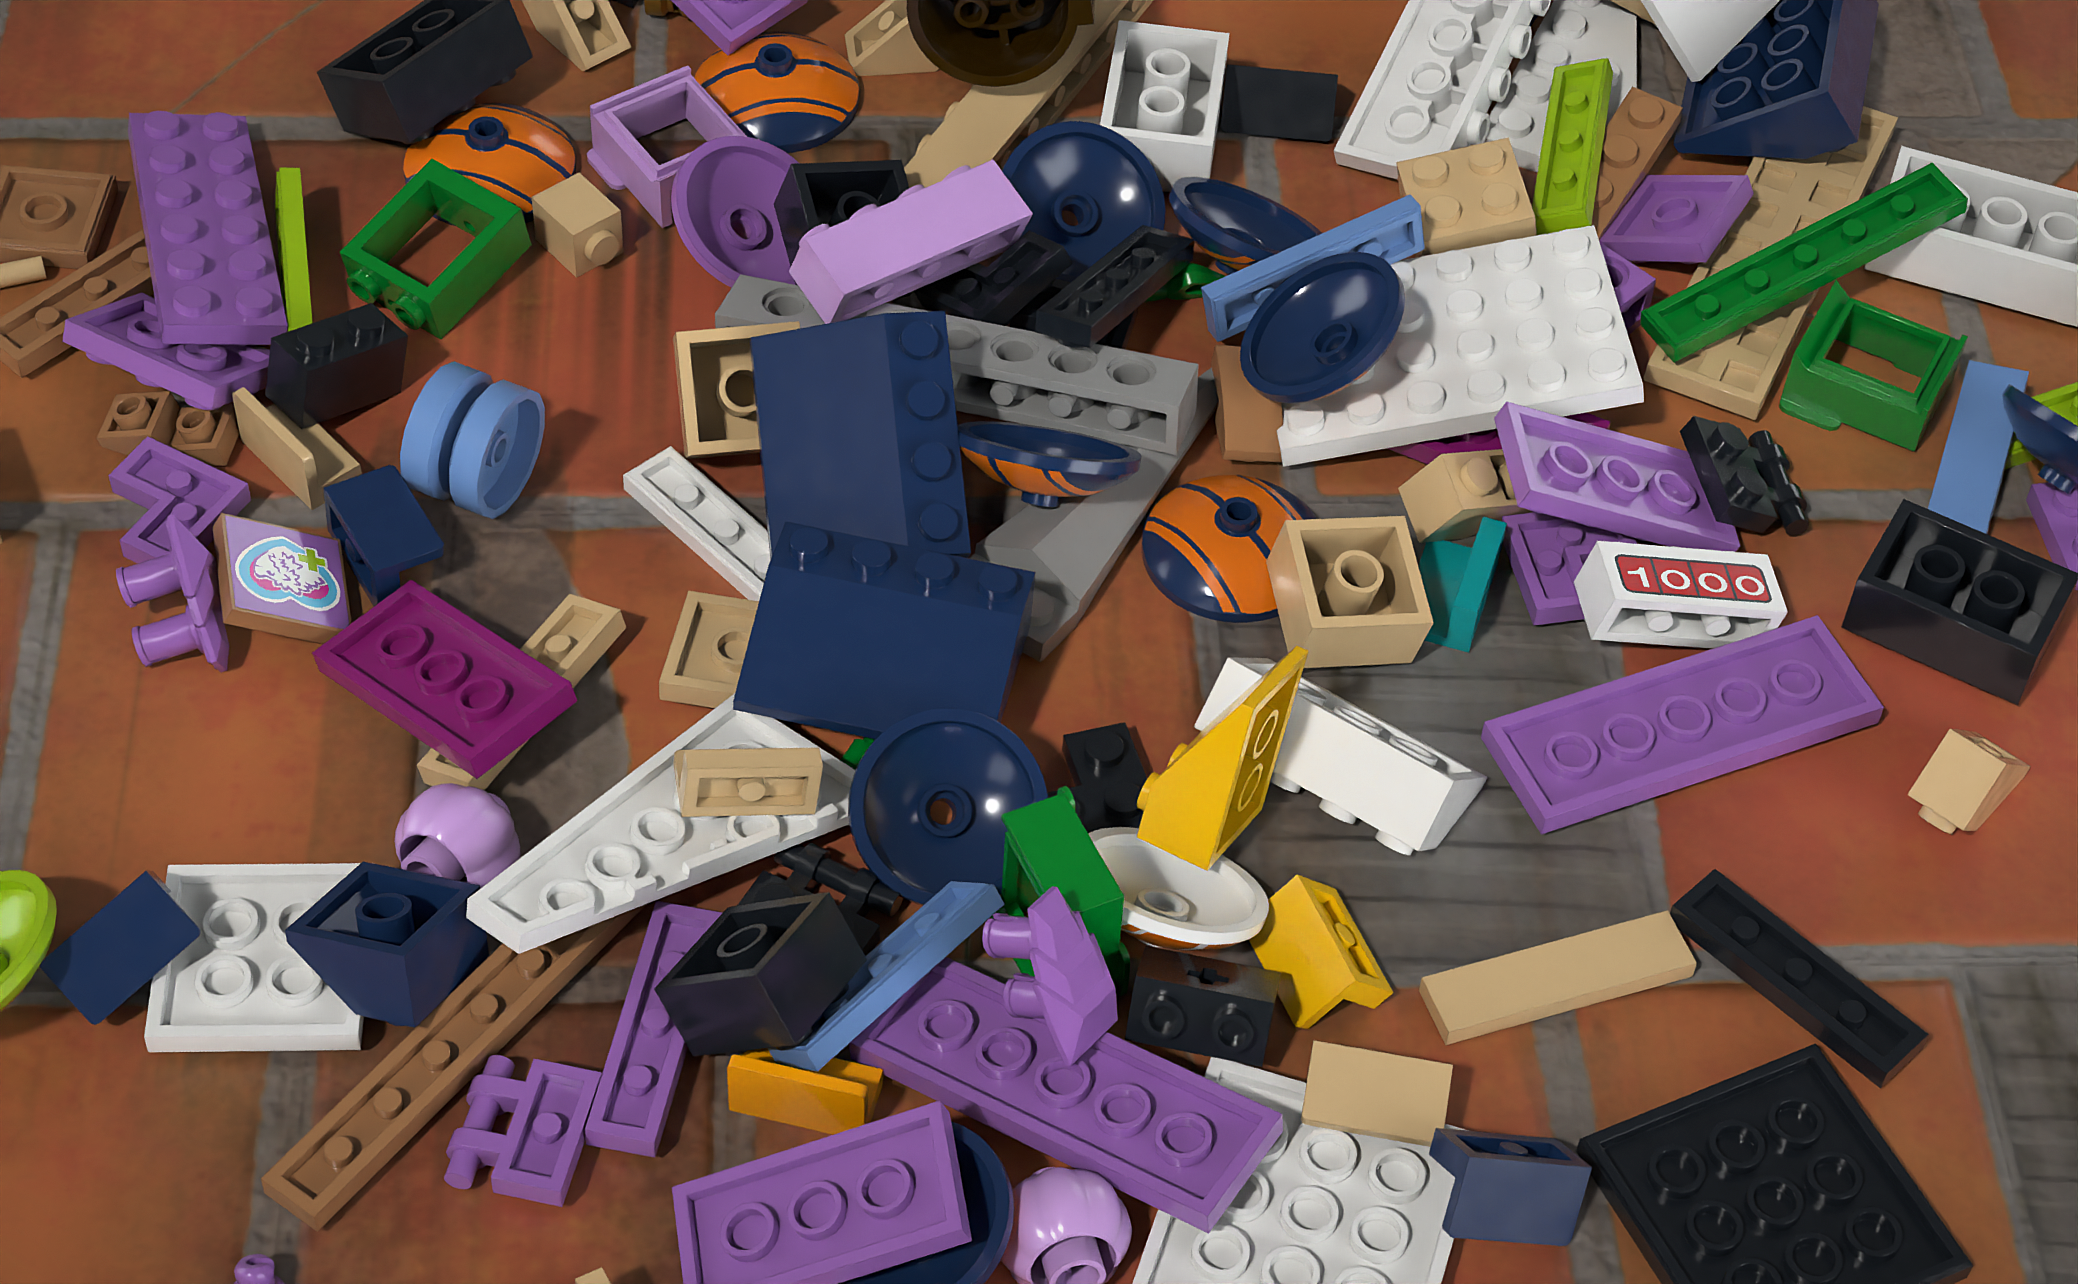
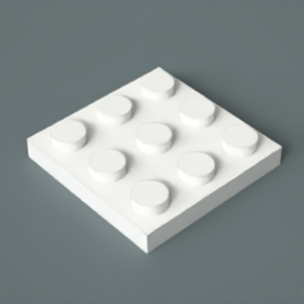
[144,863,364,1052]

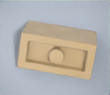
[232,387,362,510]
[673,748,823,817]
[1301,1040,1453,1147]

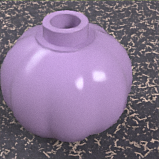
[394,783,521,889]
[1001,1167,1132,1284]

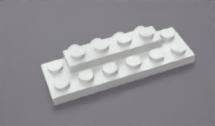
[1334,0,1551,180]

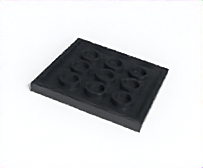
[1576,1043,1973,1284]

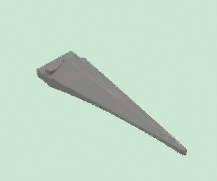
[969,367,1219,662]

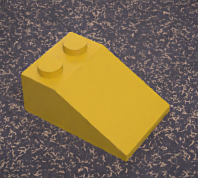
[1137,646,1309,871]

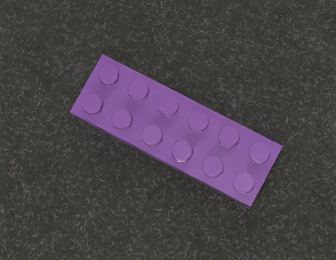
[128,111,288,345]
[1481,615,1884,834]
[849,957,1283,1234]

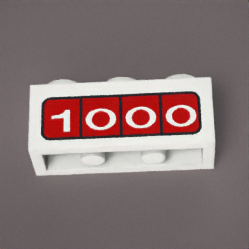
[1574,541,1788,649]

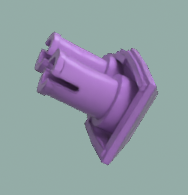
[116,514,229,672]
[982,886,1118,1066]

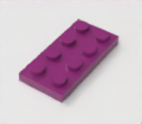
[312,580,577,779]

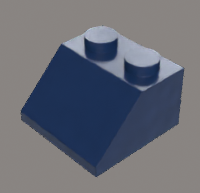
[285,861,489,1028]

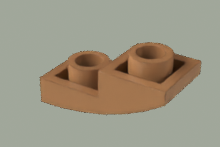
[1211,345,1283,462]
[96,391,239,466]

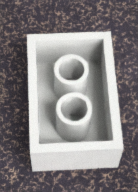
[1100,20,1230,192]

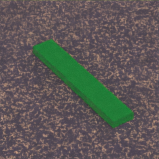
[1640,162,1968,363]

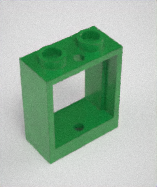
[340,159,531,339]

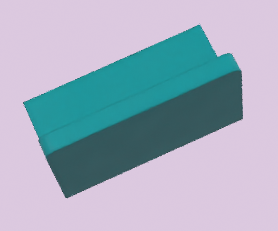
[1418,516,1507,653]

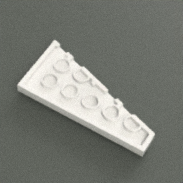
[1484,0,1637,173]
[466,693,855,954]

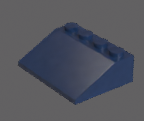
[1673,0,1879,159]
[750,311,971,560]
[733,521,1036,739]

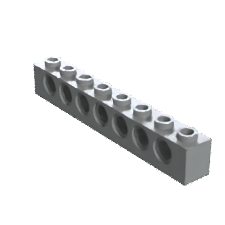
[715,274,1199,455]

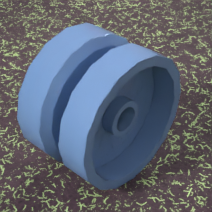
[400,361,545,519]

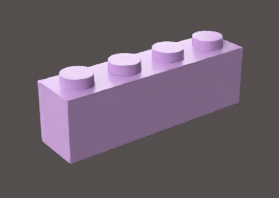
[789,159,1033,324]

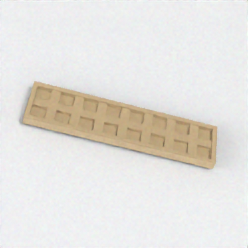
[1643,106,1898,420]

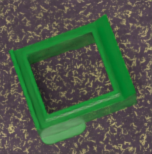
[1779,280,1968,452]
[991,786,1130,996]

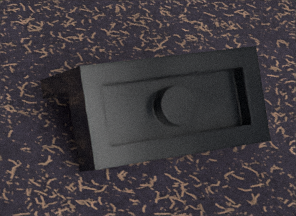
[1221,64,1338,142]

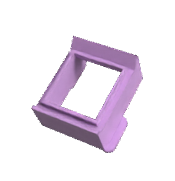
[587,65,759,228]

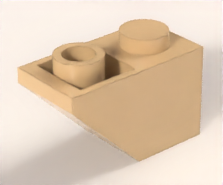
[1398,449,1532,543]

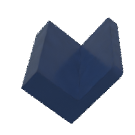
[323,465,444,606]
[39,870,201,1025]
[1429,1128,1592,1246]

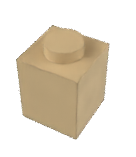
[532,173,623,278]

